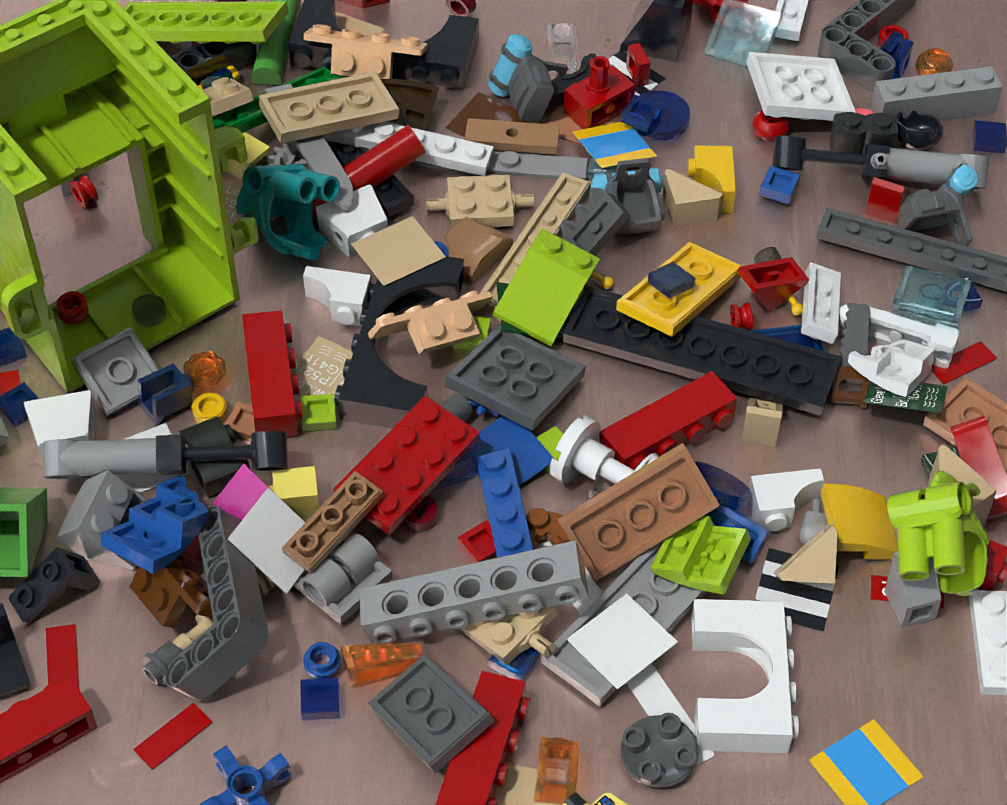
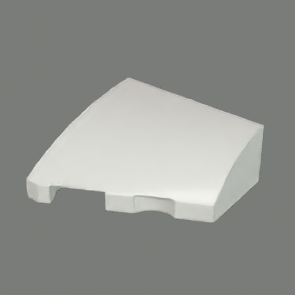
[848,339,935,397]

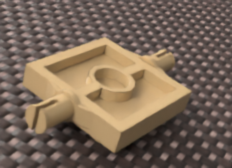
[426,175,534,229]
[459,587,558,666]

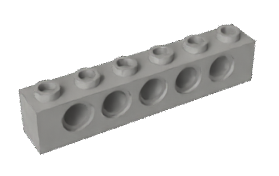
[359,540,589,645]

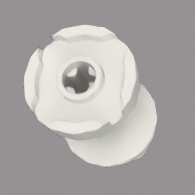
[550,415,659,484]

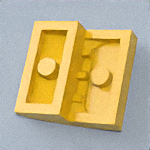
[820,483,898,560]

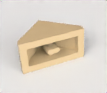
[663,168,723,226]
[741,398,783,448]
[773,525,838,584]

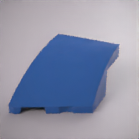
[101,475,209,574]

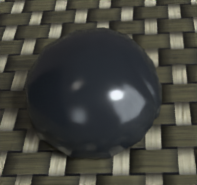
[896,111,943,151]

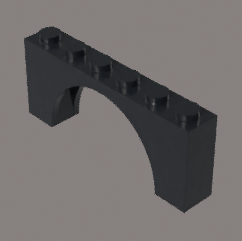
[288,0,479,89]
[334,256,465,429]

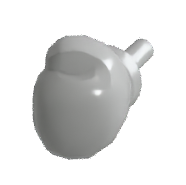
[799,499,828,546]

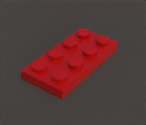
[333,396,480,535]

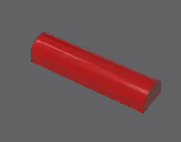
[312,125,426,216]

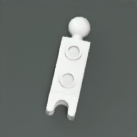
[838,304,960,369]

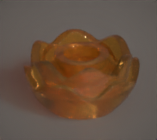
[915,48,953,75]
[183,351,226,390]

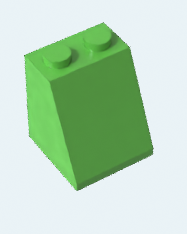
[0,487,48,577]

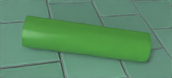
[251,0,301,86]

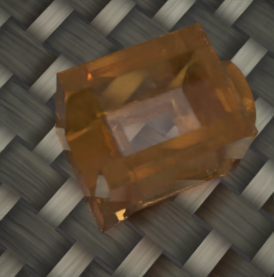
[533,737,580,805]

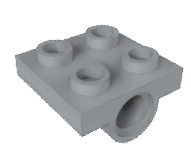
[293,533,392,625]

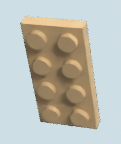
[259,72,399,143]

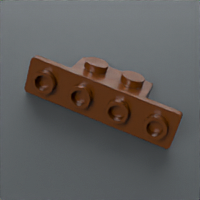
[129,555,213,628]

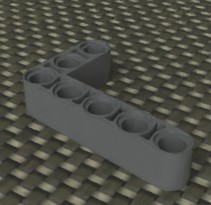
[818,0,916,92]
[165,505,268,701]

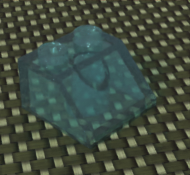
[891,265,972,330]

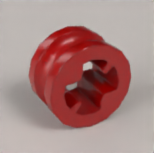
[69,175,98,208]
[56,291,89,325]
[730,303,753,331]

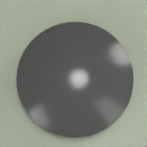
[621,712,698,788]

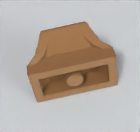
[444,217,513,285]

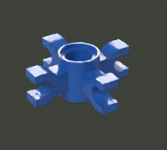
[200,745,292,805]

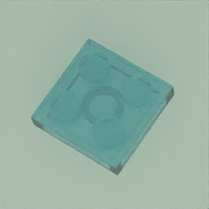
[704,0,782,69]

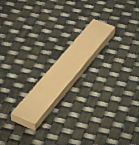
[479,172,591,313]

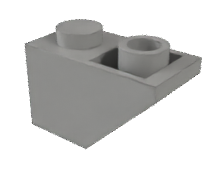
[884,551,941,628]

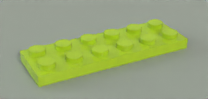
[124,1,289,44]

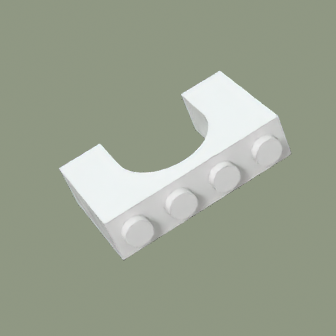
[691,599,799,753]

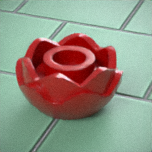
[751,110,790,142]

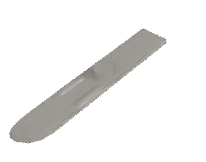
[264,84,353,210]
[412,150,588,180]

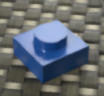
[759,166,800,204]

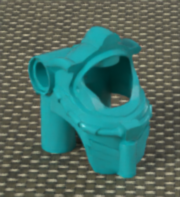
[236,164,340,261]

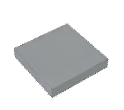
[71,327,159,418]

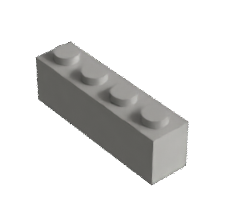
[870,66,1002,121]

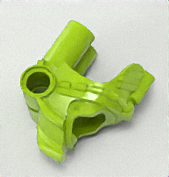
[887,471,990,596]

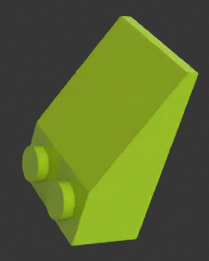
[492,228,600,346]

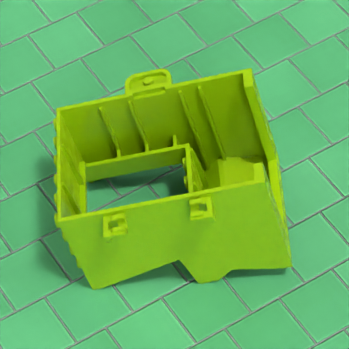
[0,0,259,393]

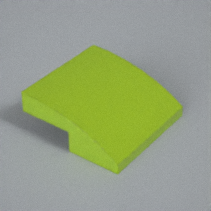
[650,516,751,595]

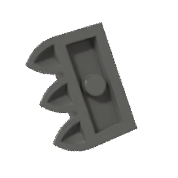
[561,187,631,256]

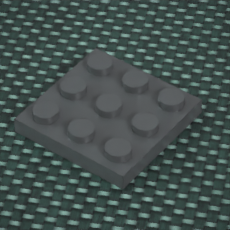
[445,324,586,431]

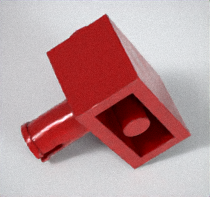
[564,56,635,129]

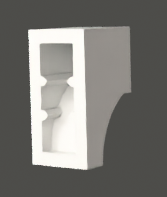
[303,266,371,326]
[747,468,824,531]

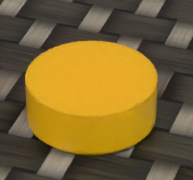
[192,393,228,424]

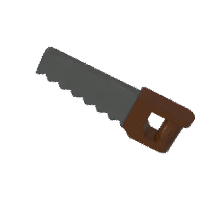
[831,303,870,409]

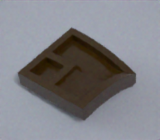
[380,79,439,131]

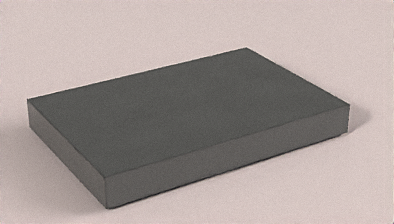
[368,653,494,774]

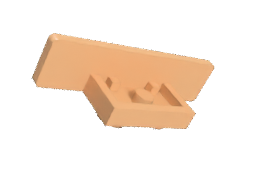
[303,24,427,79]
[368,291,493,354]

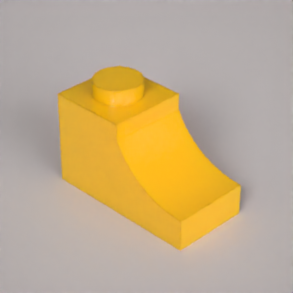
[687,145,736,213]

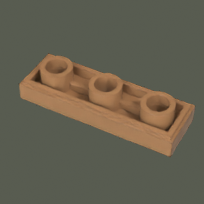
[464,118,560,155]
[282,471,383,574]

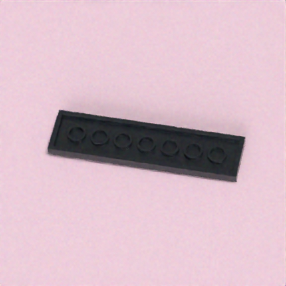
[563,285,842,416]

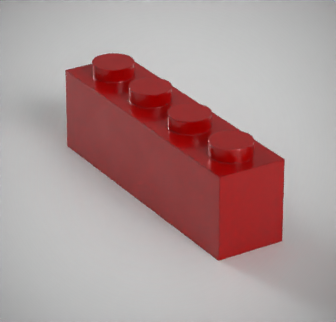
[242,310,303,437]
[599,371,737,470]
[435,670,531,805]
[0,676,98,783]

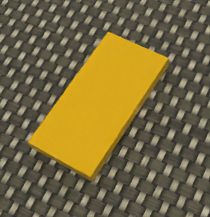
[616,242,742,337]

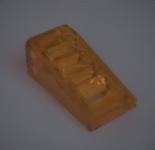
[341,643,422,689]

